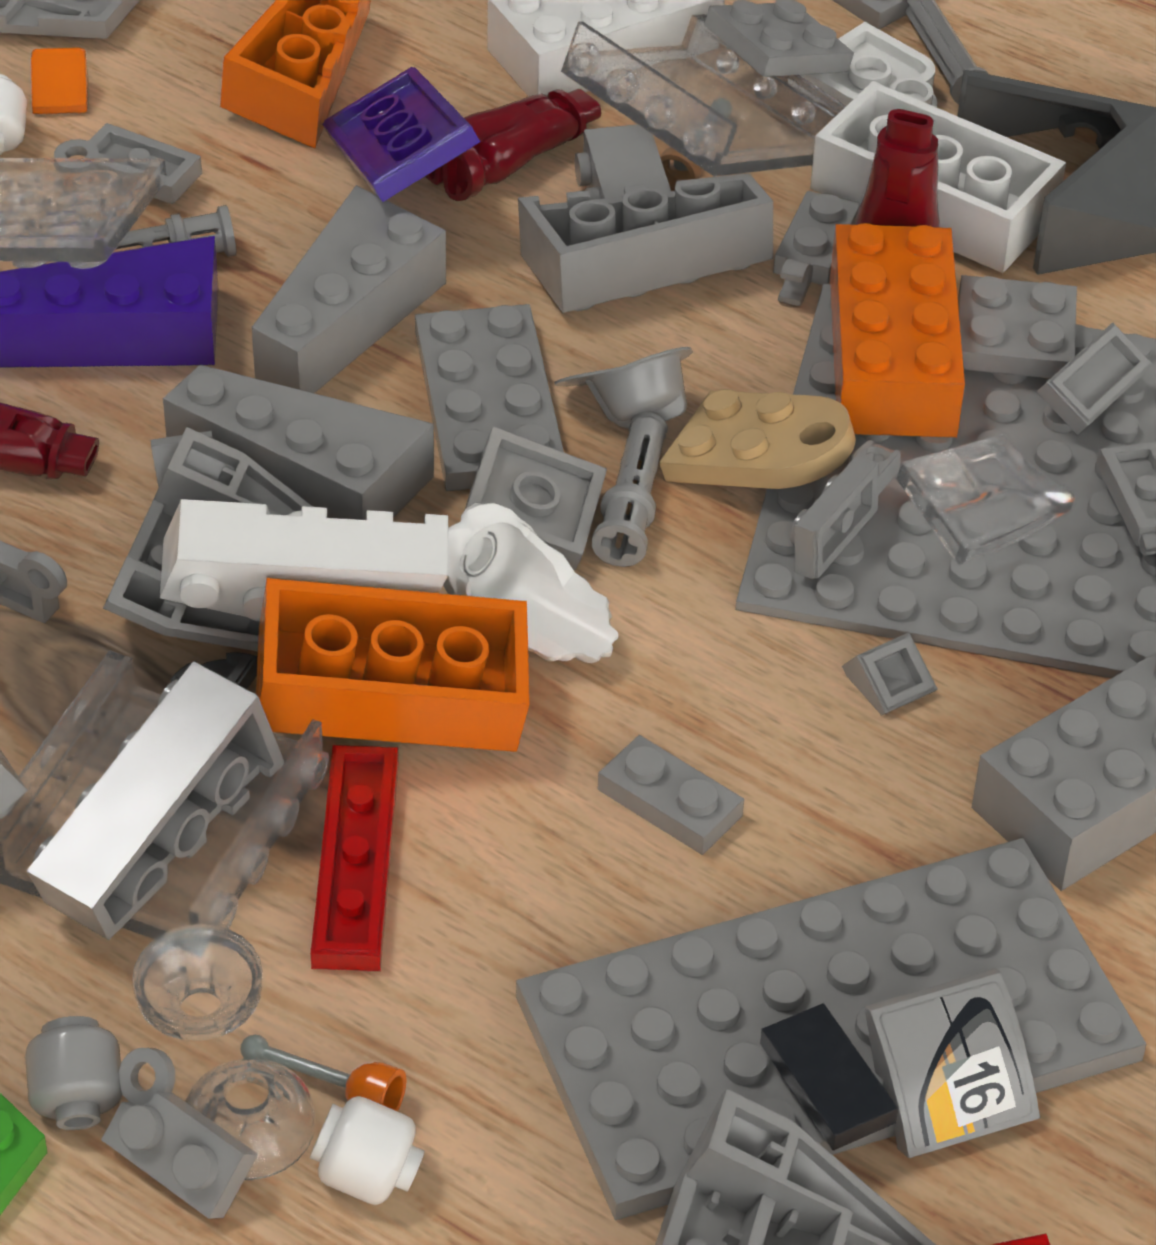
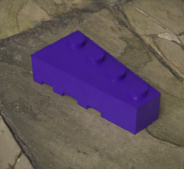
[0,236,219,368]

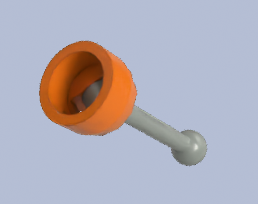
[240,1035,407,1111]

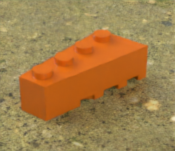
[220,0,371,149]

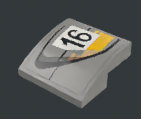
[864,968,1040,1158]

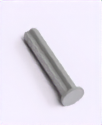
[905,0,988,104]

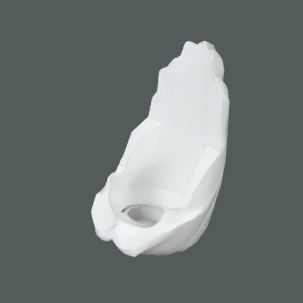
[443,503,618,663]

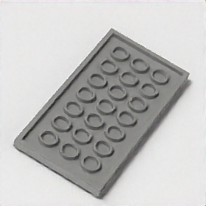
[516,838,1146,1221]

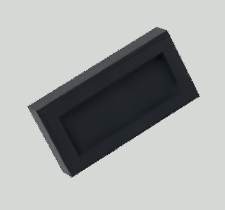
[760,1003,898,1151]

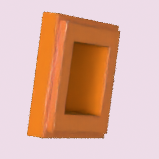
[31,47,89,114]

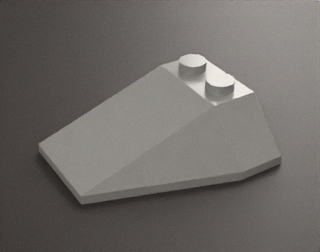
[103,427,313,651]
[655,1089,936,1245]

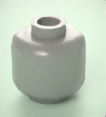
[25,1016,122,1130]

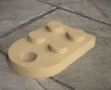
[659,389,856,489]

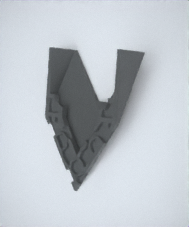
[957,70,1156,275]

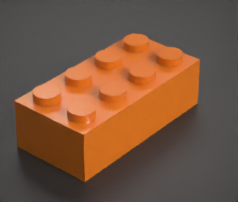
[830,223,965,438]
[256,578,530,752]

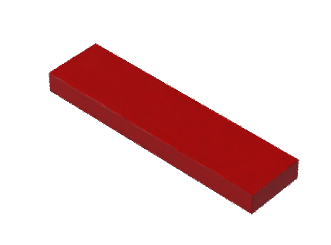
[310,745,399,971]

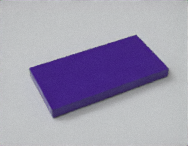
[322,67,480,202]

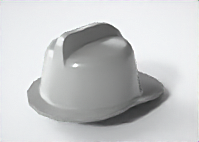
[554,347,693,429]

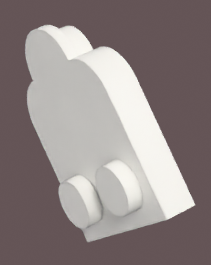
[794,22,937,111]

